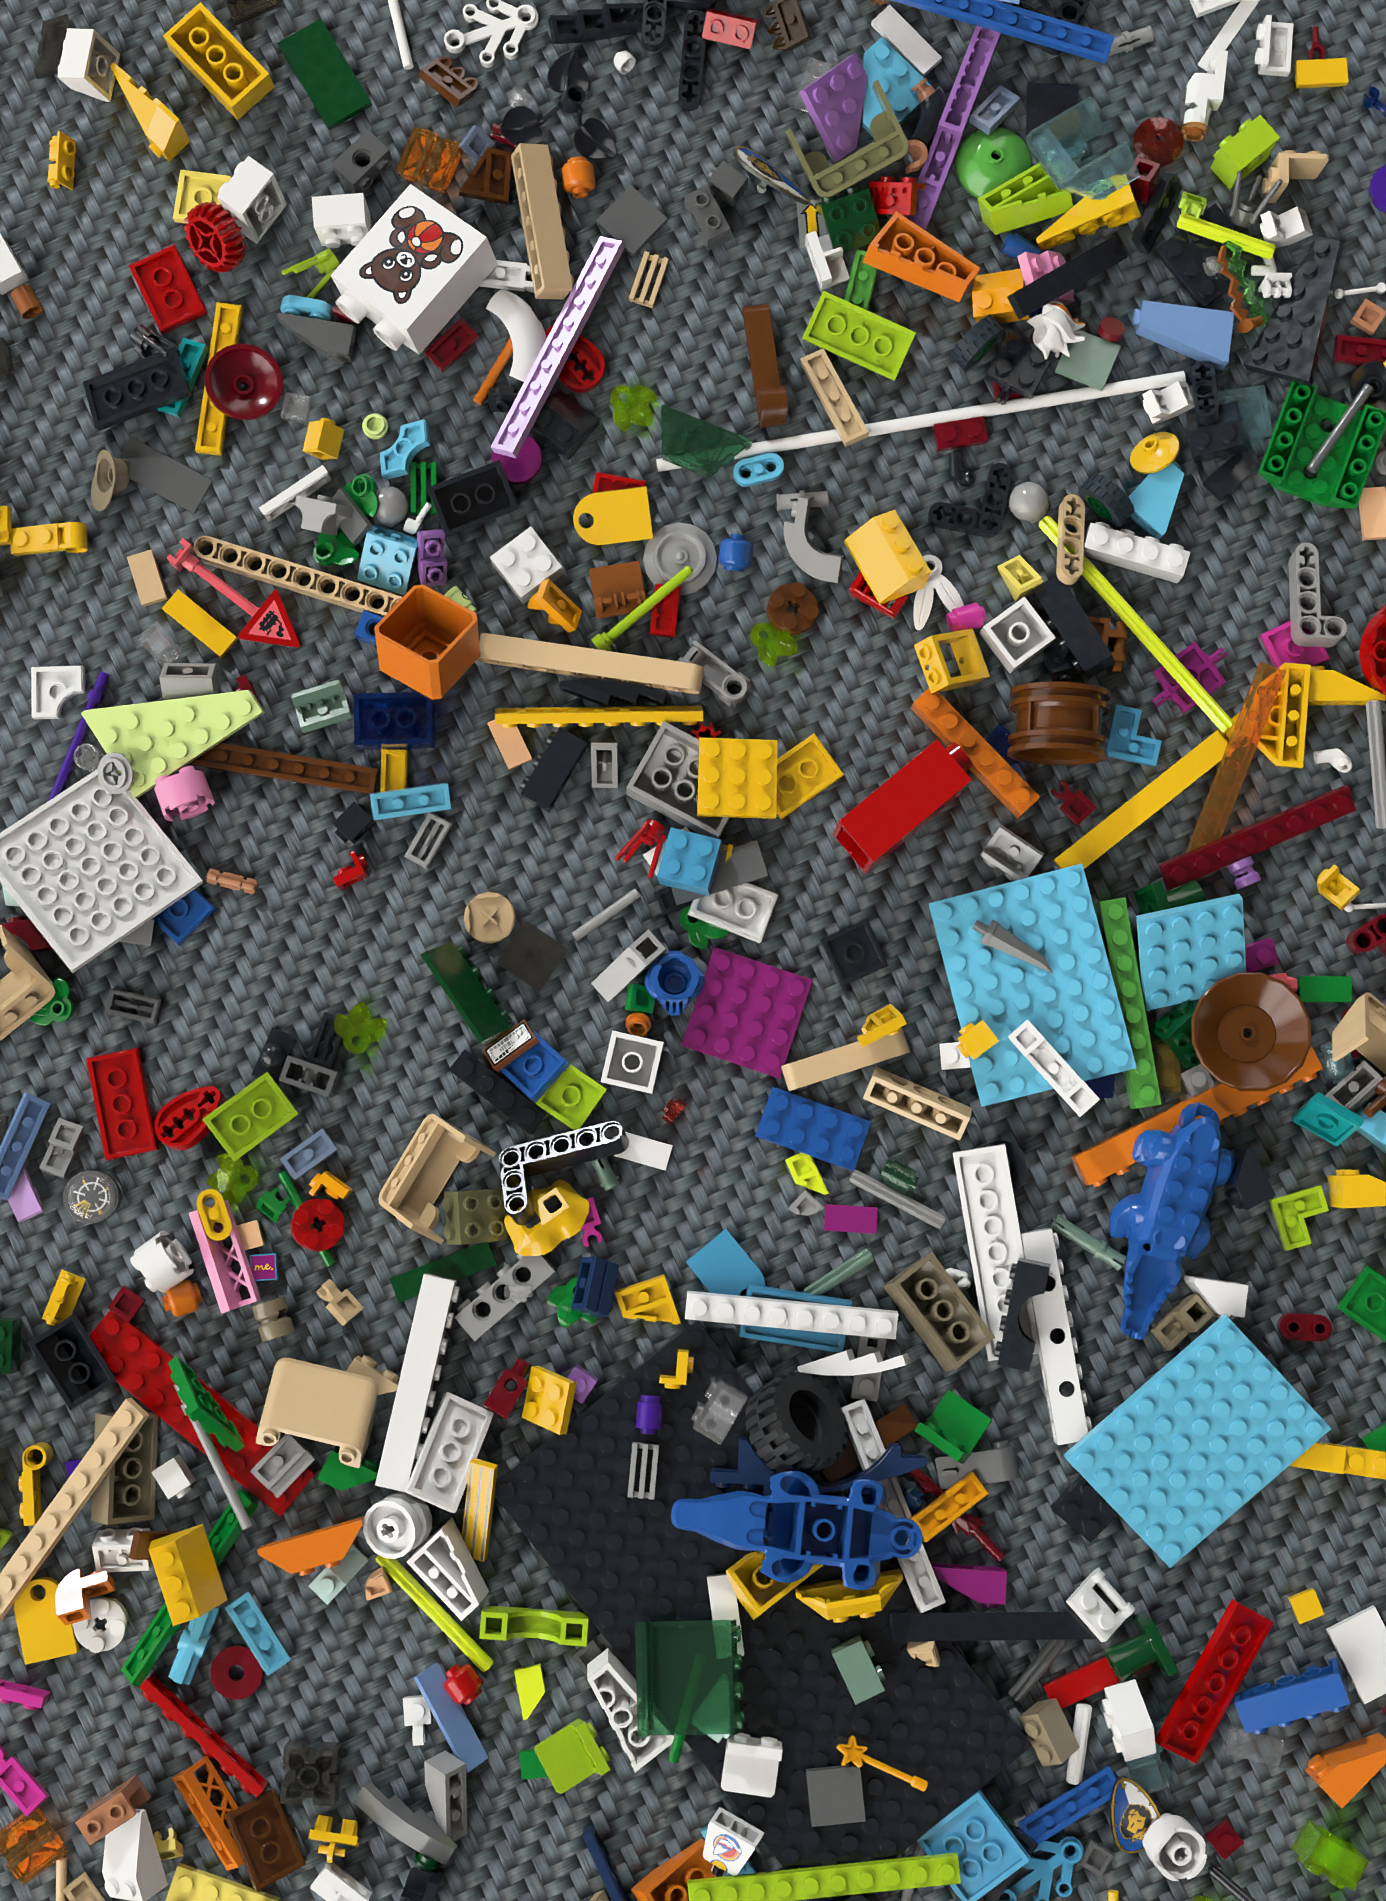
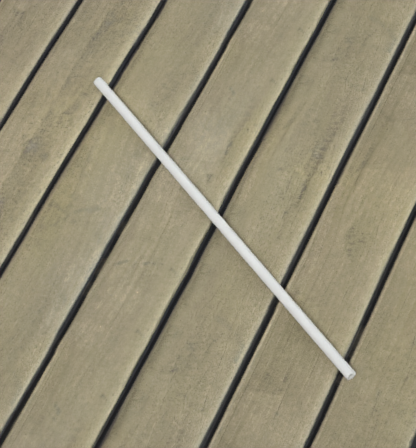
[656,371,1186,472]

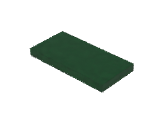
[277,18,372,130]

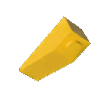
[1308,666,1386,706]

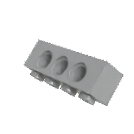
[454,1255,556,1341]

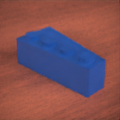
[1234,1657,1350,1734]

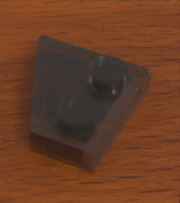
[34,14,73,79]

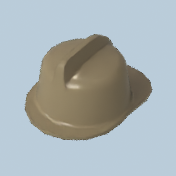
[91,449,130,511]

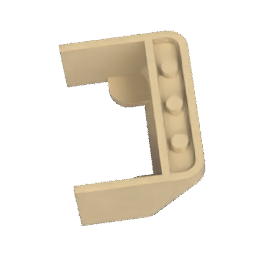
[0,925,55,1041]
[1332,992,1386,1075]
[379,1114,496,1245]

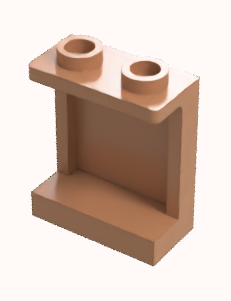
[75,1774,151,1845]

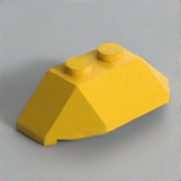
[1249,663,1311,769]
[795,1569,903,1623]

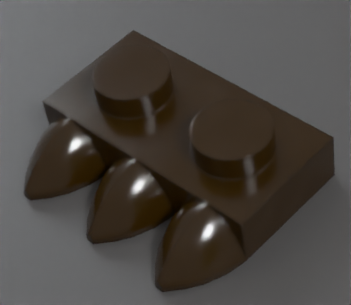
[762,0,813,51]

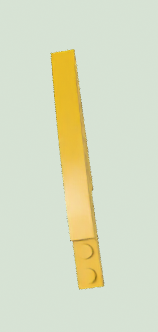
[1053,703,1252,869]
[1289,1441,1386,1480]

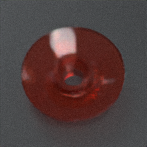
[1133,117,1184,167]

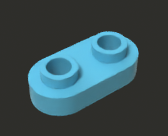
[280,295,332,321]
[733,453,784,487]

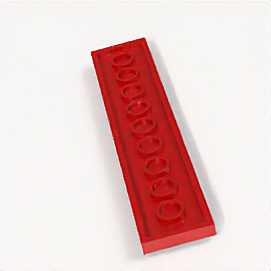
[89,1310,316,1516]

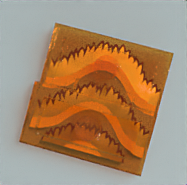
[395,127,463,194]
[0,1808,67,1885]

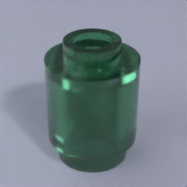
[879,1159,919,1194]

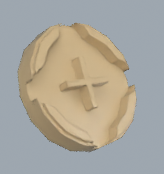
[464,892,516,944]

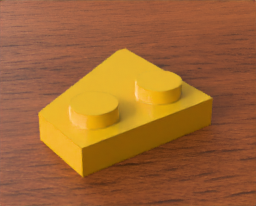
[857,1004,907,1048]
[615,1274,681,1325]

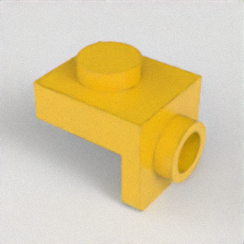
[1317,864,1360,911]
[659,1349,694,1389]

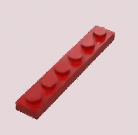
[139,1673,269,1797]

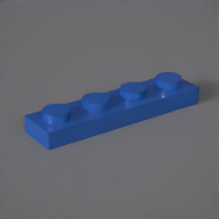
[1018,1765,1117,1844]

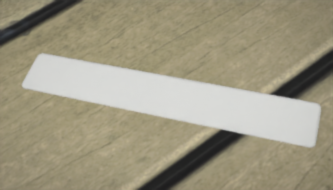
[1198,0,1260,71]

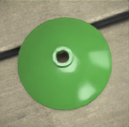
[955,127,1032,199]

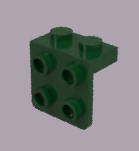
[815,184,881,253]
[1149,1000,1200,1070]

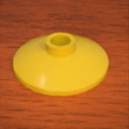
[1130,432,1180,474]

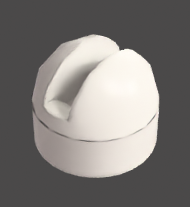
[614,51,636,74]

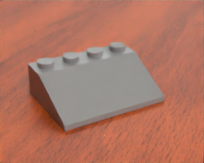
[626,721,731,839]

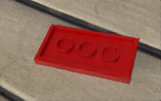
[86,1048,159,1161]

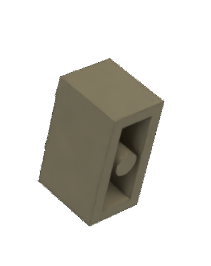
[1019,1698,1080,1766]

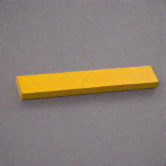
[195,302,244,456]

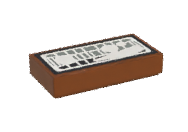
[483,1019,539,1072]

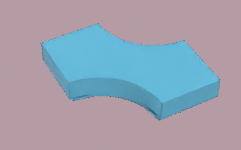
[380,419,430,480]

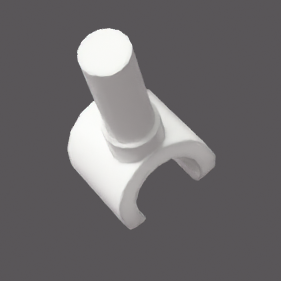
[403,502,432,534]

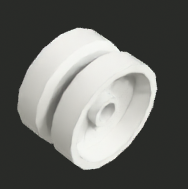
[363,1491,432,1559]

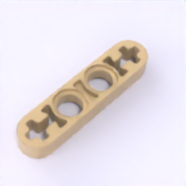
[1056,494,1085,585]

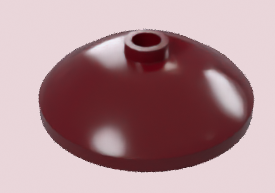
[205,344,283,420]

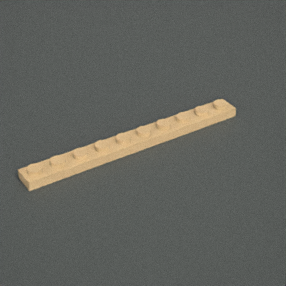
[0,1398,150,1621]

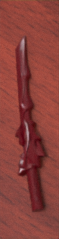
[885,1447,1005,1562]

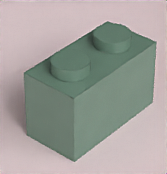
[831,1635,886,1705]

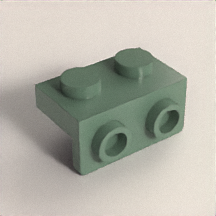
[291,680,352,733]

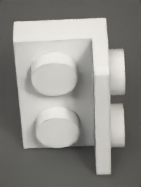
[92,1527,151,1572]

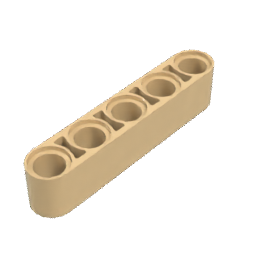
[781,1028,910,1091]

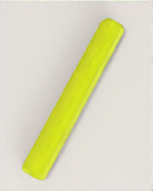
[1177,213,1276,260]

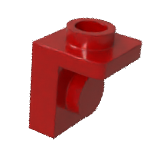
[333,851,370,890]

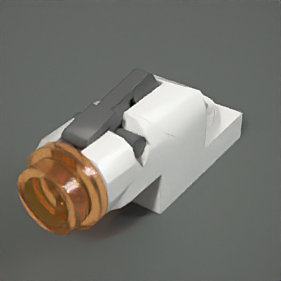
[1179,50,1228,141]

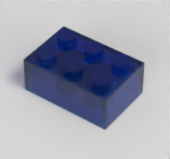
[353,692,436,750]

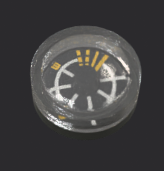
[63,1171,120,1224]

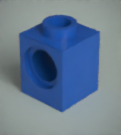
[354,610,383,646]

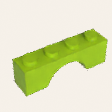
[479,1605,589,1647]

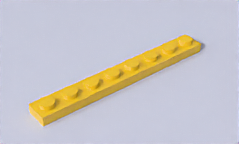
[495,705,703,728]

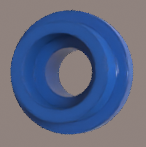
[904,1489,924,1514]

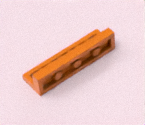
[172,1755,243,1871]

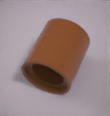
[10,284,43,319]

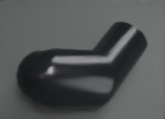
[949,452,976,487]

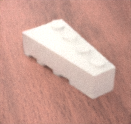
[587,1648,676,1772]

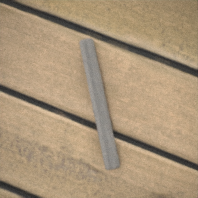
[1366,700,1386,829]

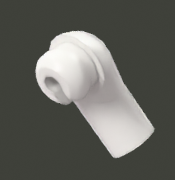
[1313,748,1352,773]
[946,1268,971,1290]

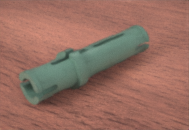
[1050,1214,1127,1271]

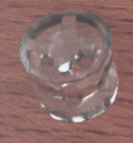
[73,744,104,772]

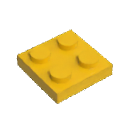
[522,1366,577,1435]

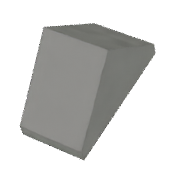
[591,743,618,788]

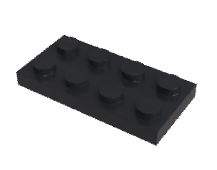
[83,346,192,431]

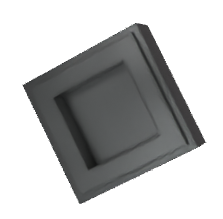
[1078,1838,1115,1878]

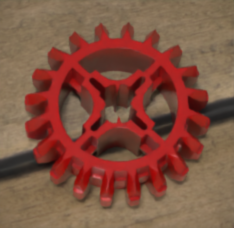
[183,201,247,273]

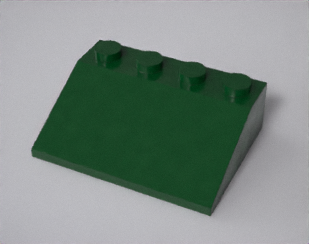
[420,942,513,1046]

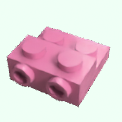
[1017,250,1074,306]

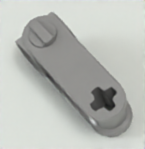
[677,641,751,707]

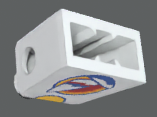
[703,1807,764,1877]

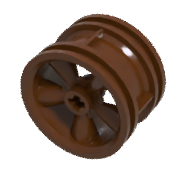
[1007,682,1111,765]

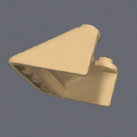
[256,1358,379,1468]

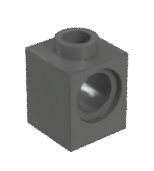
[707,161,748,208]

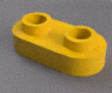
[196,1189,232,1241]

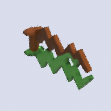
[1216,240,1270,333]

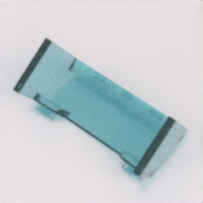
[1026,96,1140,200]

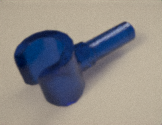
[1362,87,1386,117]

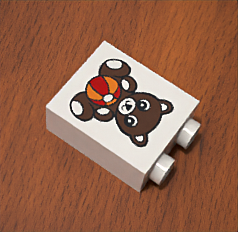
[331,184,498,355]

